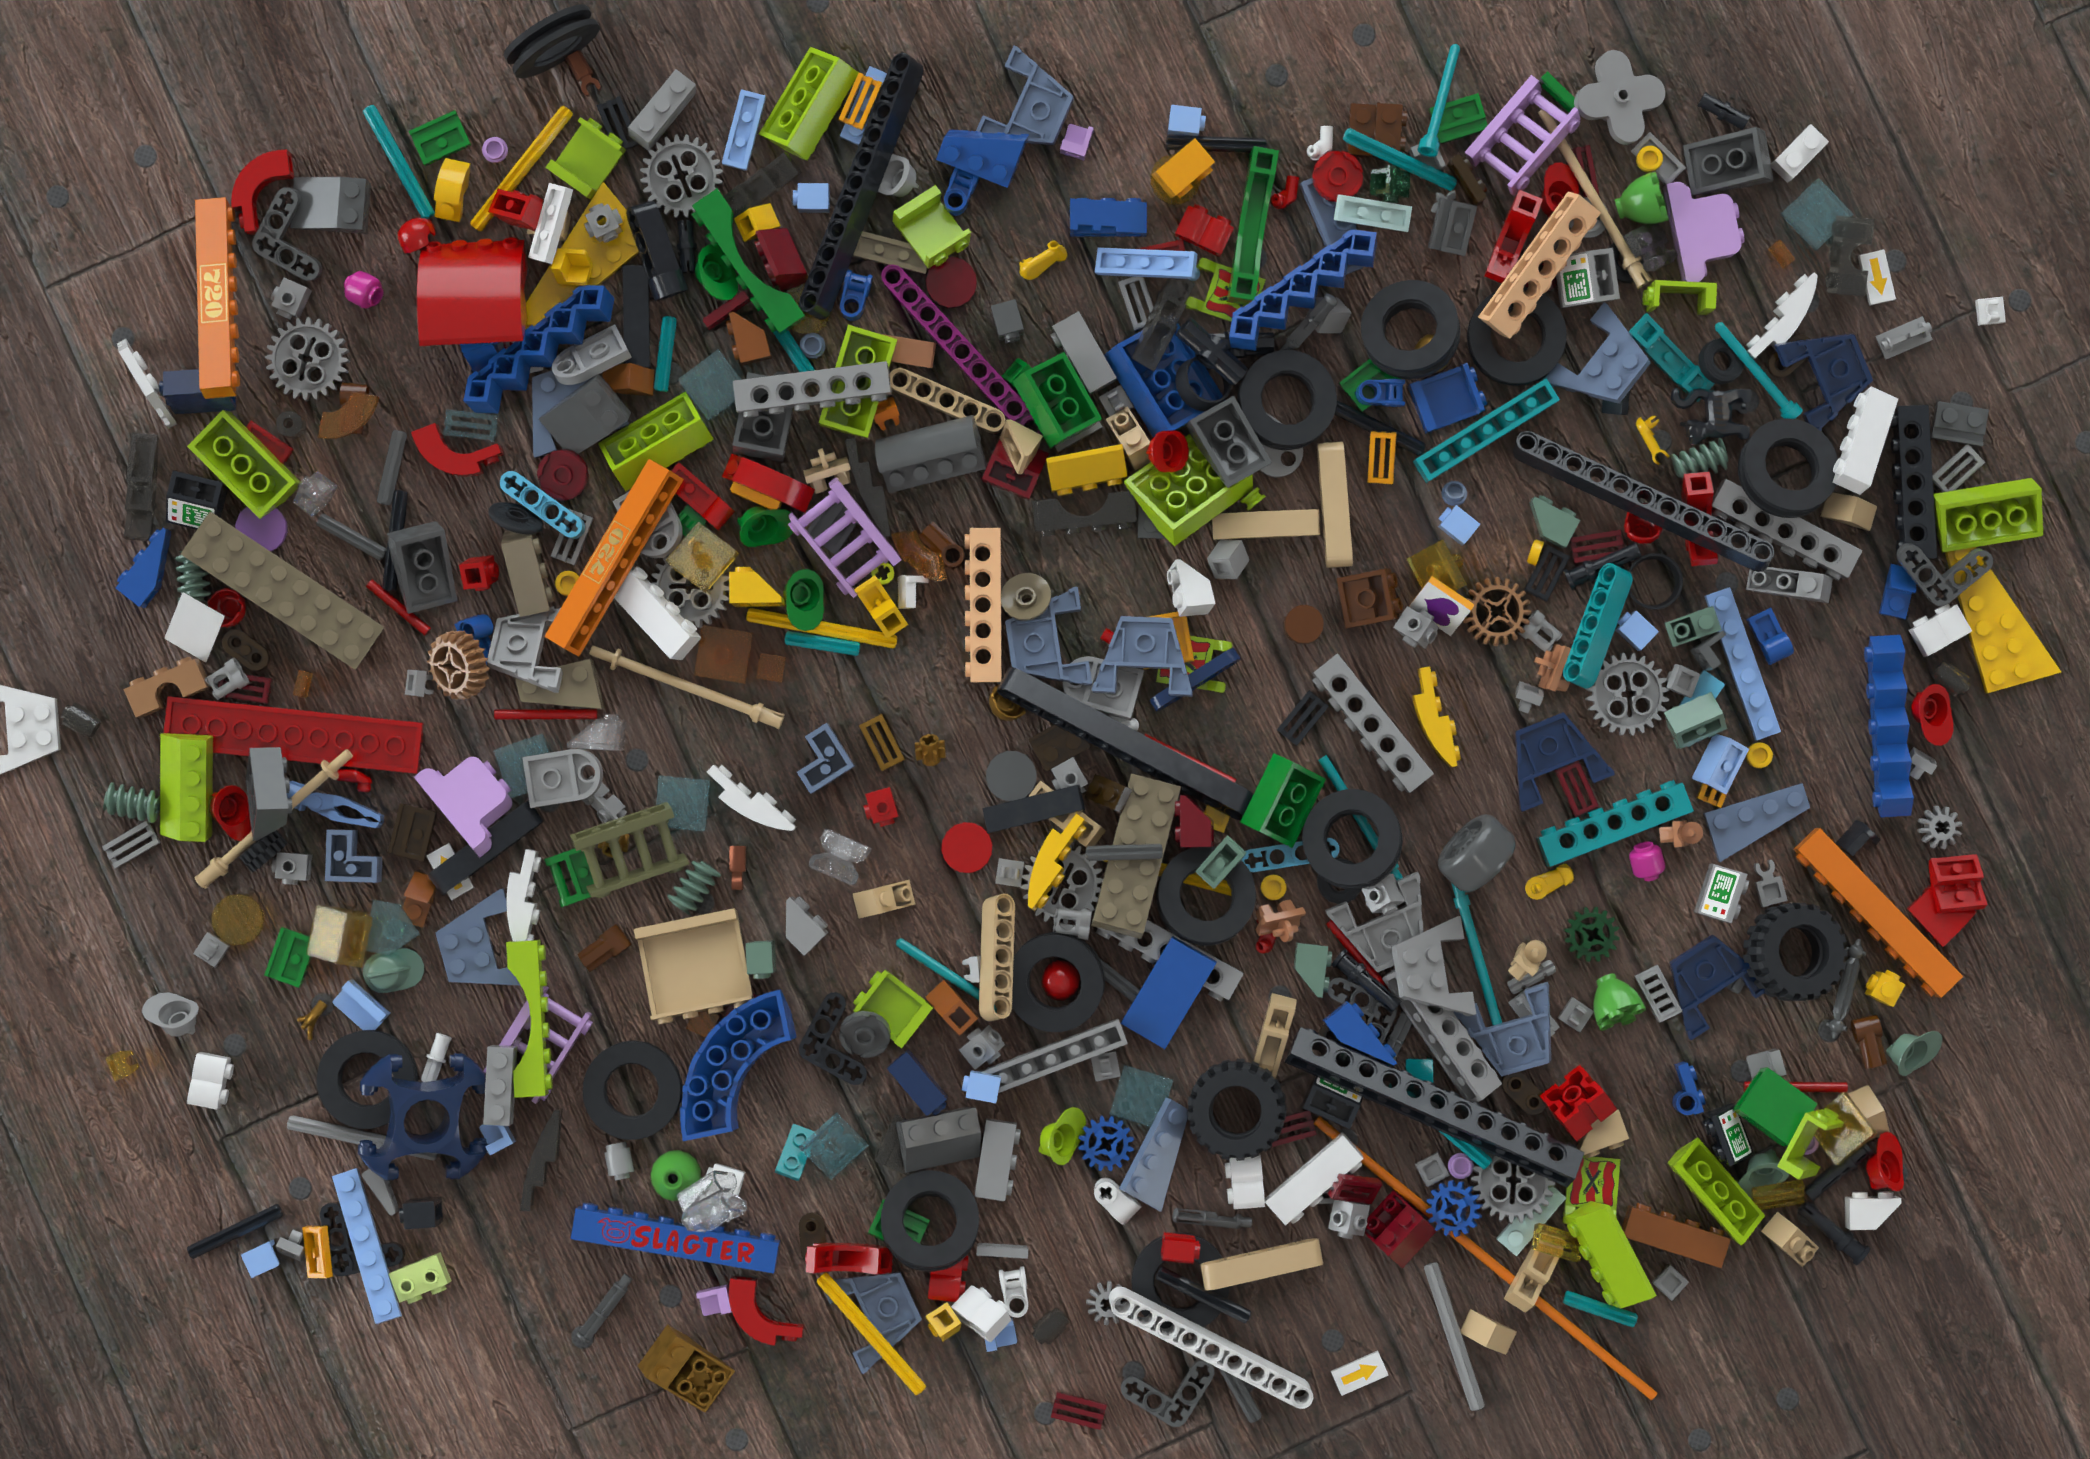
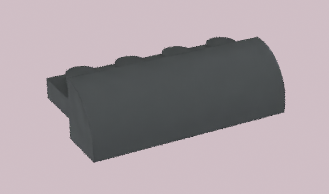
[875,415,987,493]

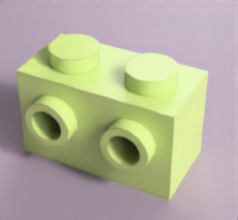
[389,1252,451,1304]

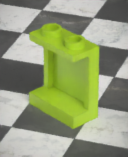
[853,969,933,1049]

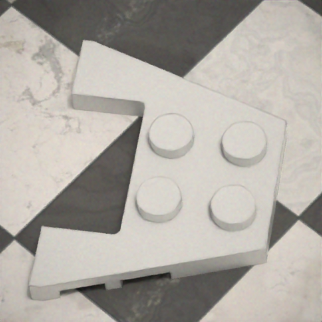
[117,339,177,429]
[0,685,61,775]

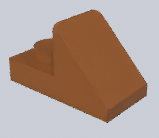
[399,871,437,928]

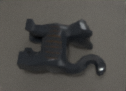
[1671,388,1751,445]

